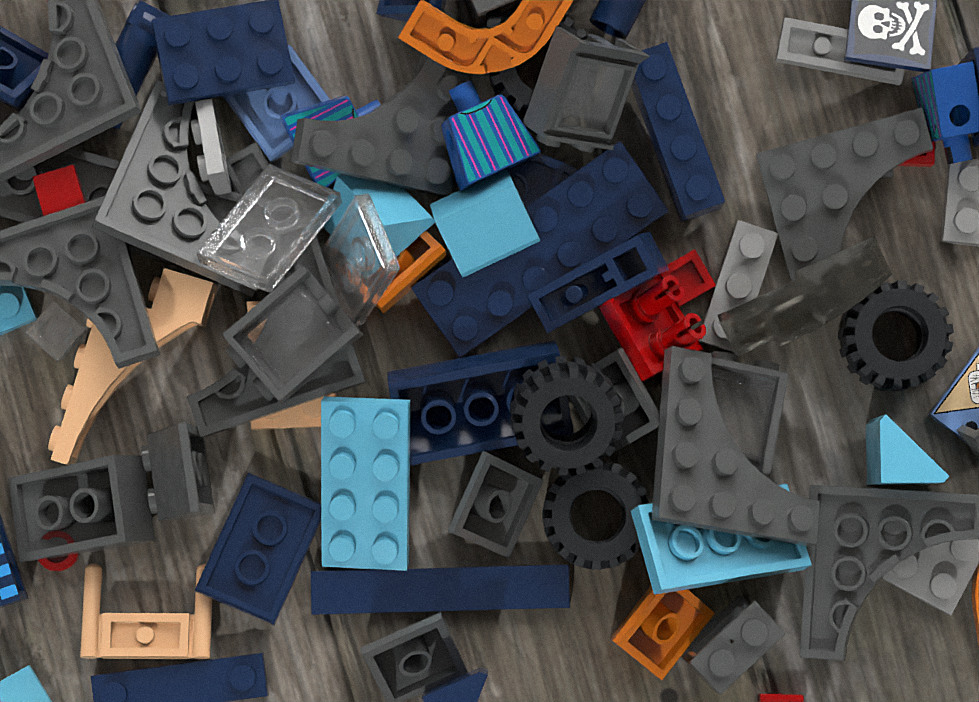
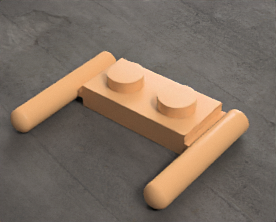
[80,563,212,659]

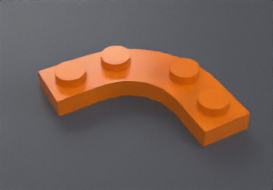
[398,0,574,74]

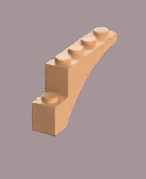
[48,268,218,465]

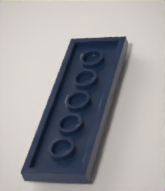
[411,141,669,358]

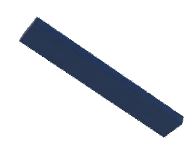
[311,564,570,615]

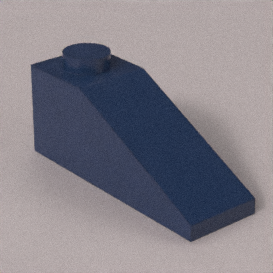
[528,232,669,333]

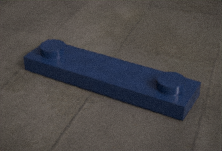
[91,652,269,702]

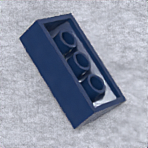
[387,340,574,465]

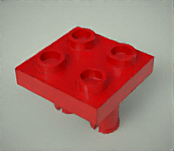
[599,275,706,382]

